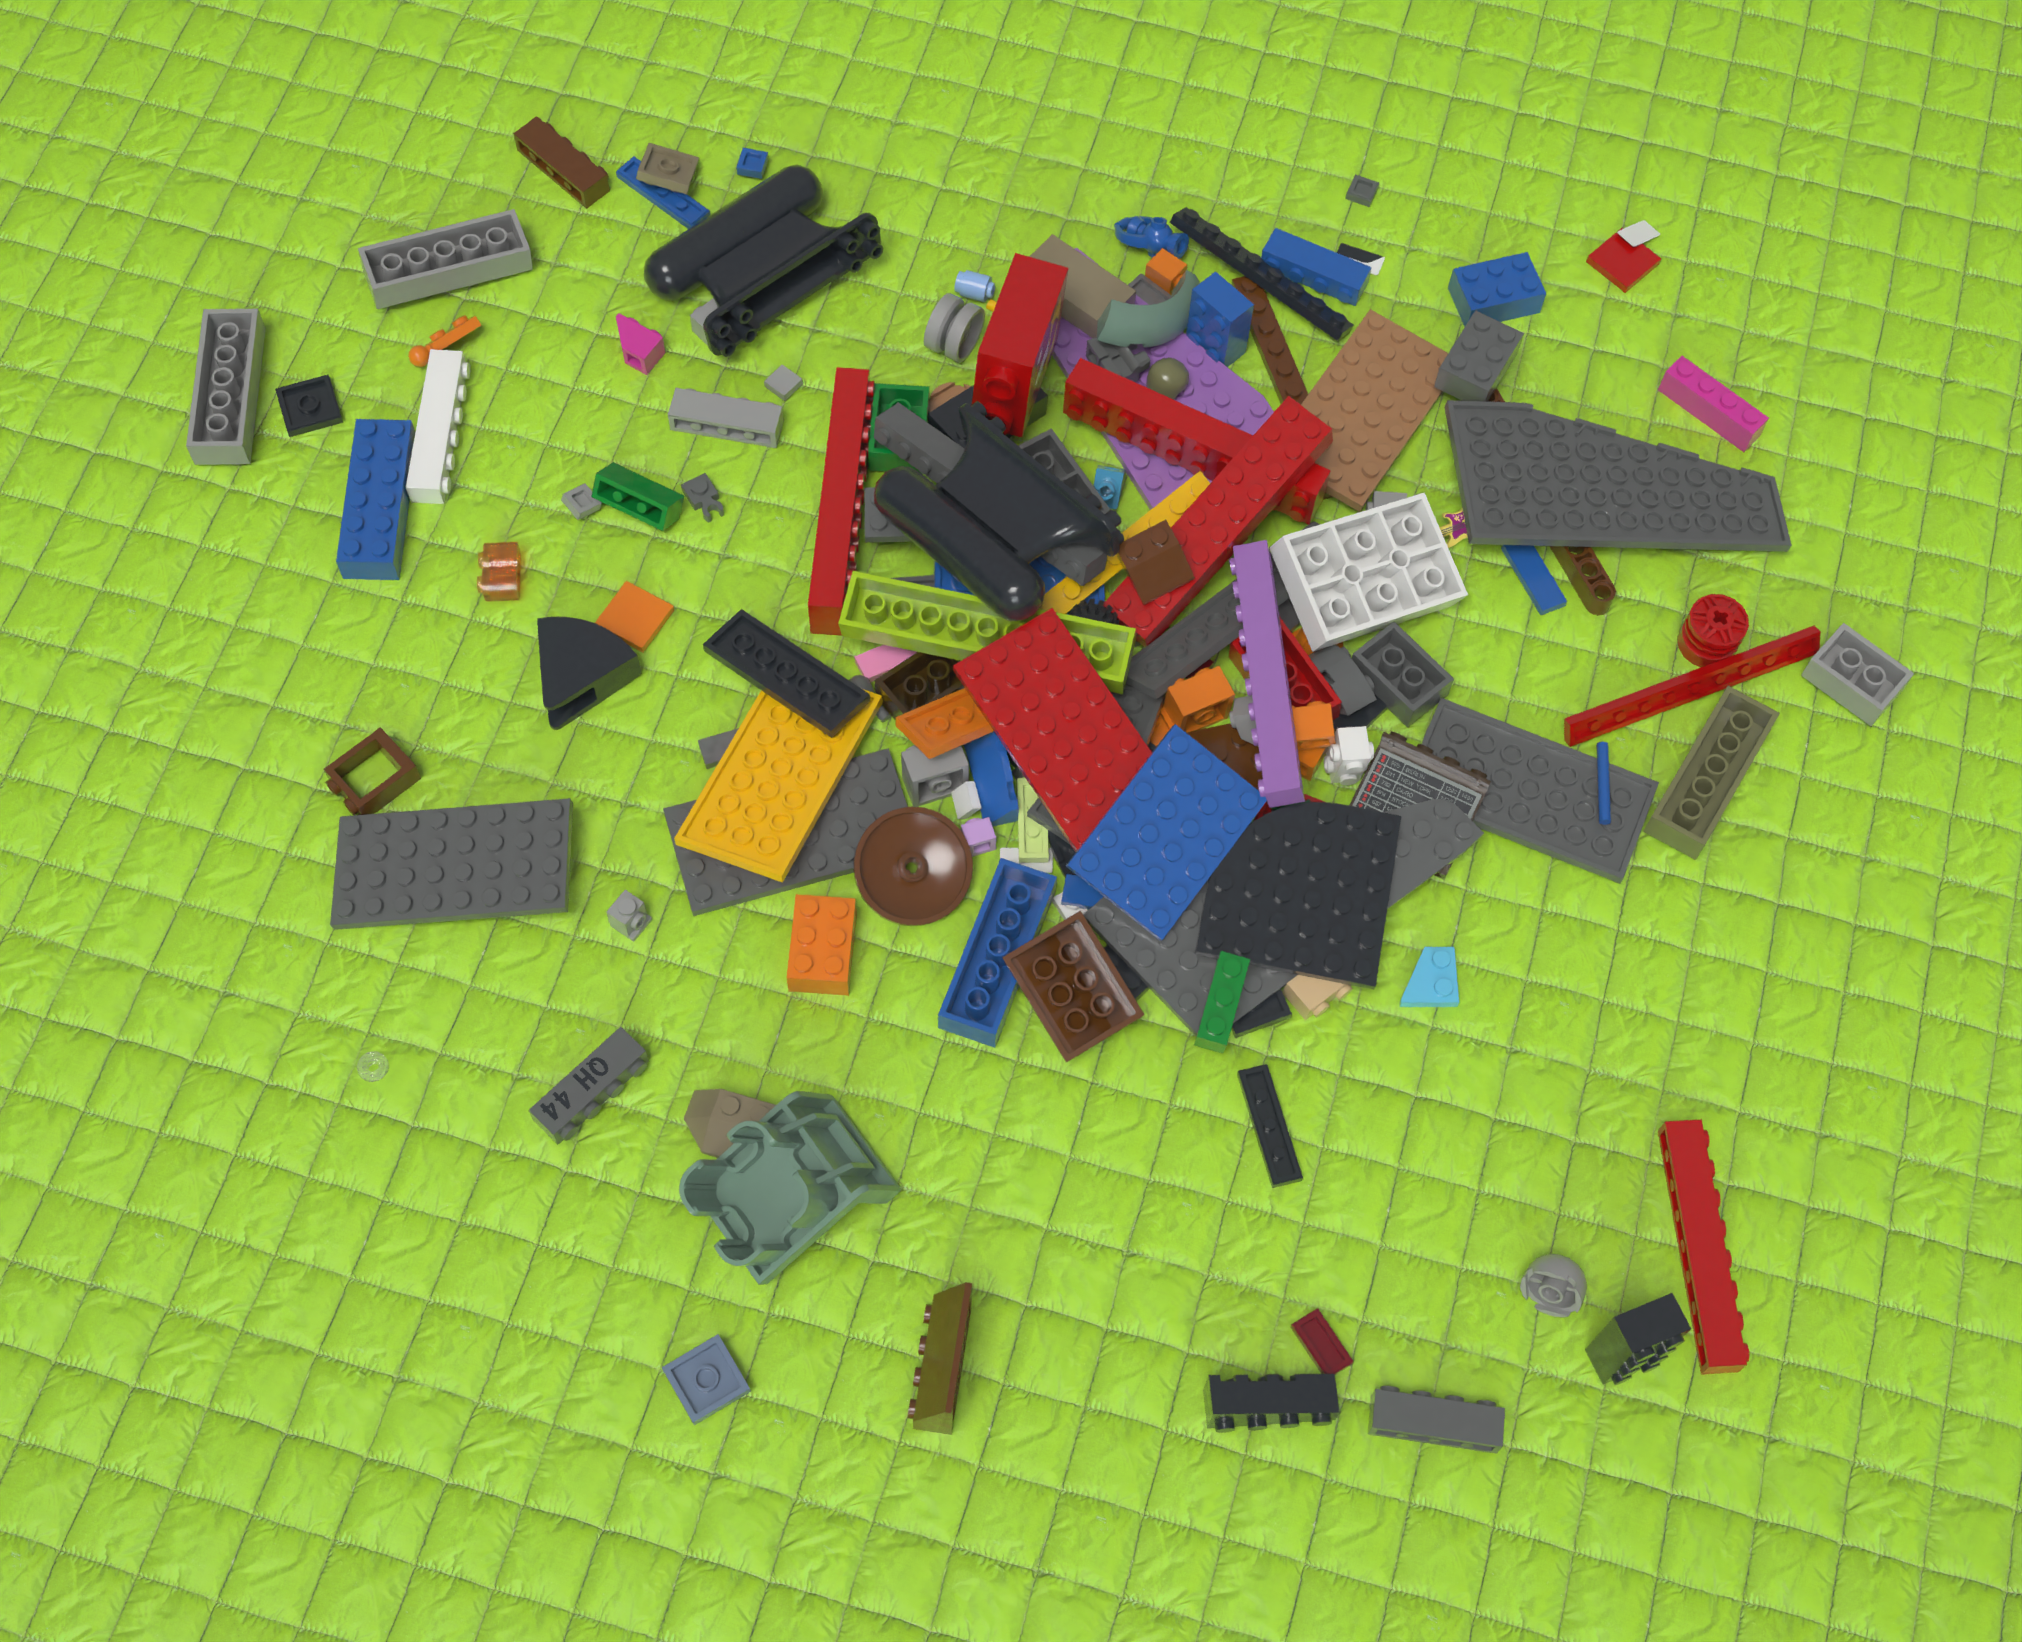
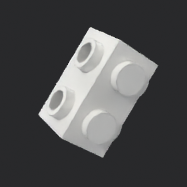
[1324,726,1374,785]

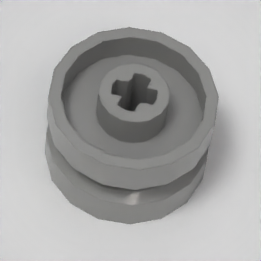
[924,293,985,363]

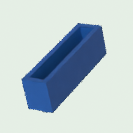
[1261,228,1372,306]

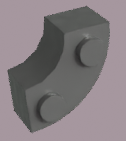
[1308,645,1377,716]

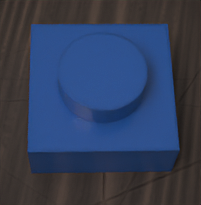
[736,148,769,179]

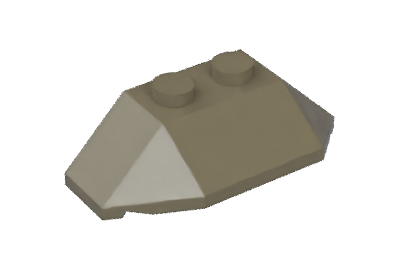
[684,1089,776,1158]

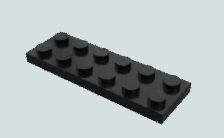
[703,609,870,738]

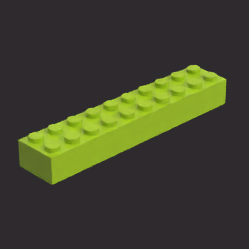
[838,571,1136,694]

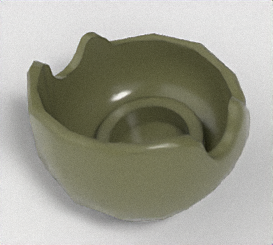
[1146,357,1189,399]

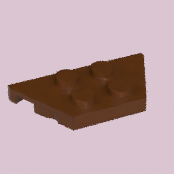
[1186,723,1263,791]

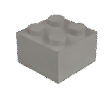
[901,745,969,807]

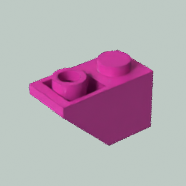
[616,313,666,375]

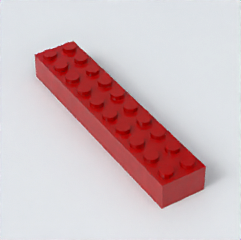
[1063,358,1331,525]
[808,367,875,636]
[1103,396,1333,647]

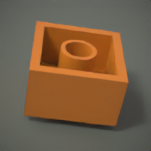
[1163,666,1235,732]

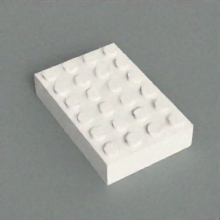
[1269,493,1468,652]

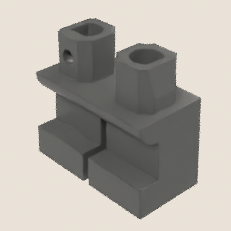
[1086,337,1150,382]

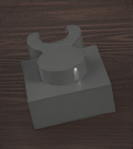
[681,473,724,523]

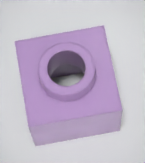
[961,817,996,857]

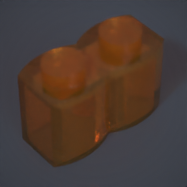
[477,542,521,601]

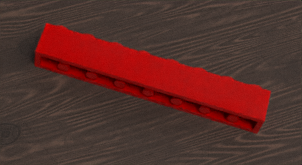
[1658,1119,1750,1375]

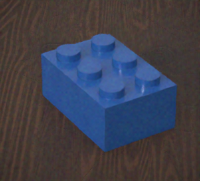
[1448,252,1546,327]
[1186,271,1254,367]

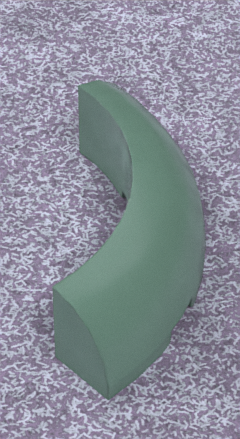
[1097,270,1200,347]

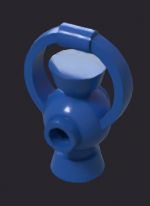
[1114,216,1189,259]

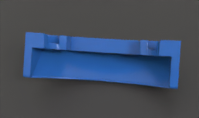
[963,731,1019,827]

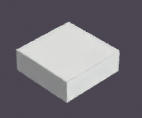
[951,781,981,819]

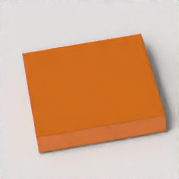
[595,581,674,653]

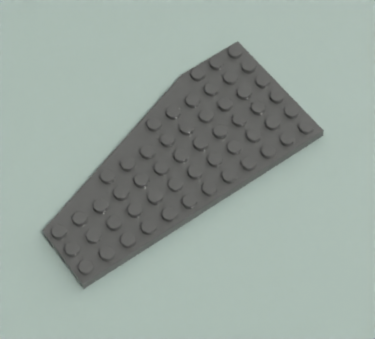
[1444,400,1792,552]

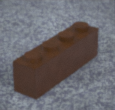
[513,116,610,209]

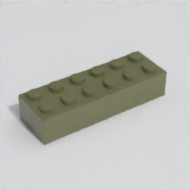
[1643,686,1780,860]

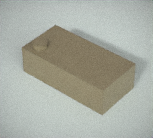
[1029,234,1136,338]

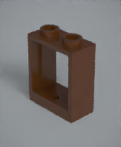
[324,727,421,815]

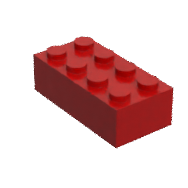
[1229,616,1342,720]

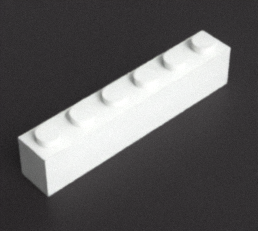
[406,349,470,504]

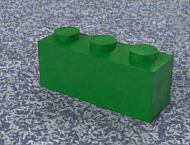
[591,462,684,531]
[1194,951,1250,1054]

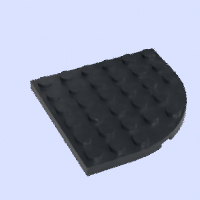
[1195,802,1401,989]

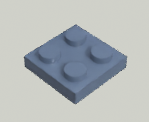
[662,1334,751,1425]

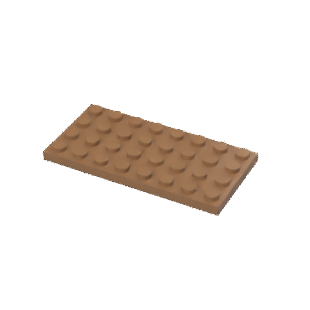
[1301,309,1448,512]

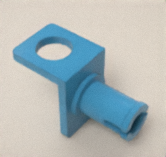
[1094,465,1125,509]

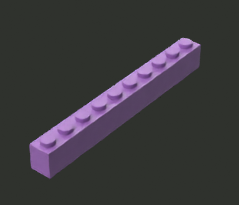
[1229,540,1305,808]

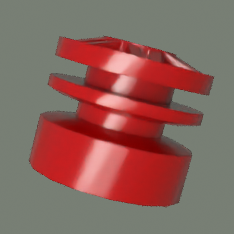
[1678,594,1749,667]

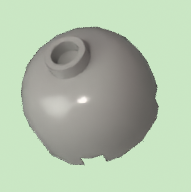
[1520,1254,1587,1318]

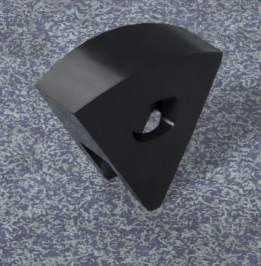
[537,616,642,730]

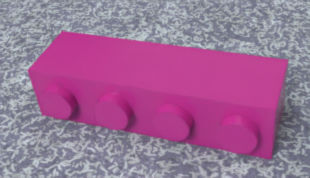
[1658,356,1769,452]

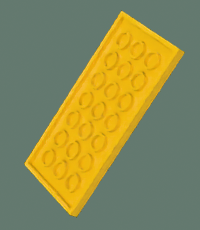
[674,689,883,883]

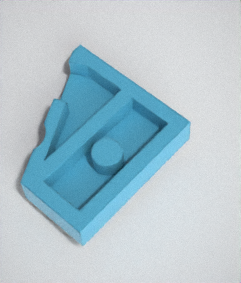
[1399,947,1459,1007]

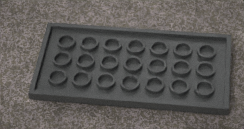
[1422,698,1659,884]
[663,748,908,916]
[330,798,573,930]

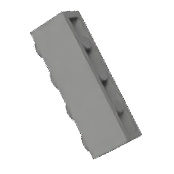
[668,388,784,448]

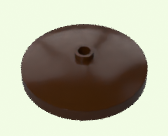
[853,807,973,926]

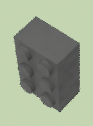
[1434,310,1524,402]
[1351,622,1454,728]

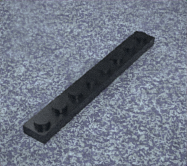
[1170,207,1354,341]

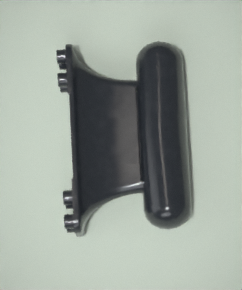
[644,164,883,357]
[874,401,1124,621]

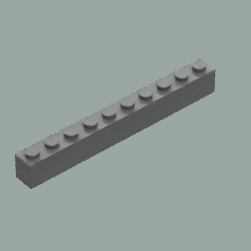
[874,402,1107,586]

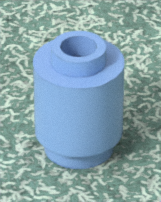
[954,270,995,303]

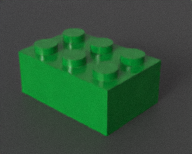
[868,383,930,474]

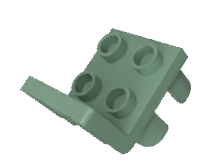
[679,1091,901,1285]

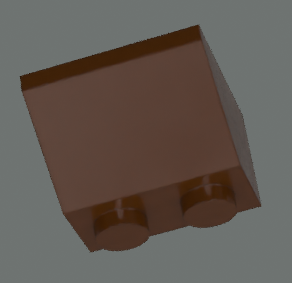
[1117,519,1195,605]

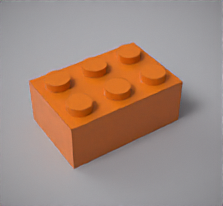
[787,894,857,996]

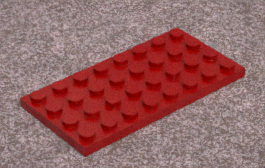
[953,608,1152,852]

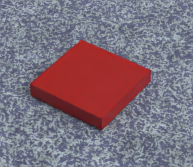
[1586,228,1661,293]

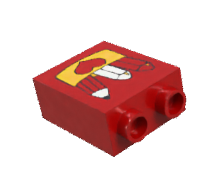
[972,253,1069,438]

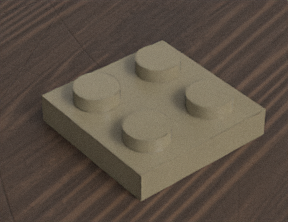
[636,143,699,194]

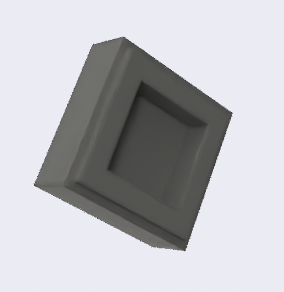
[1345,174,1379,207]

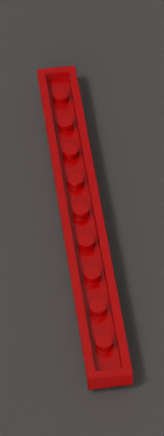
[1564,625,1821,747]

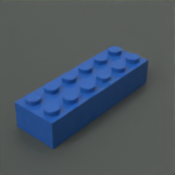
[336,419,415,580]
[938,858,1057,1048]

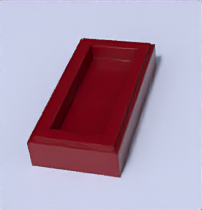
[1290,1308,1354,1375]

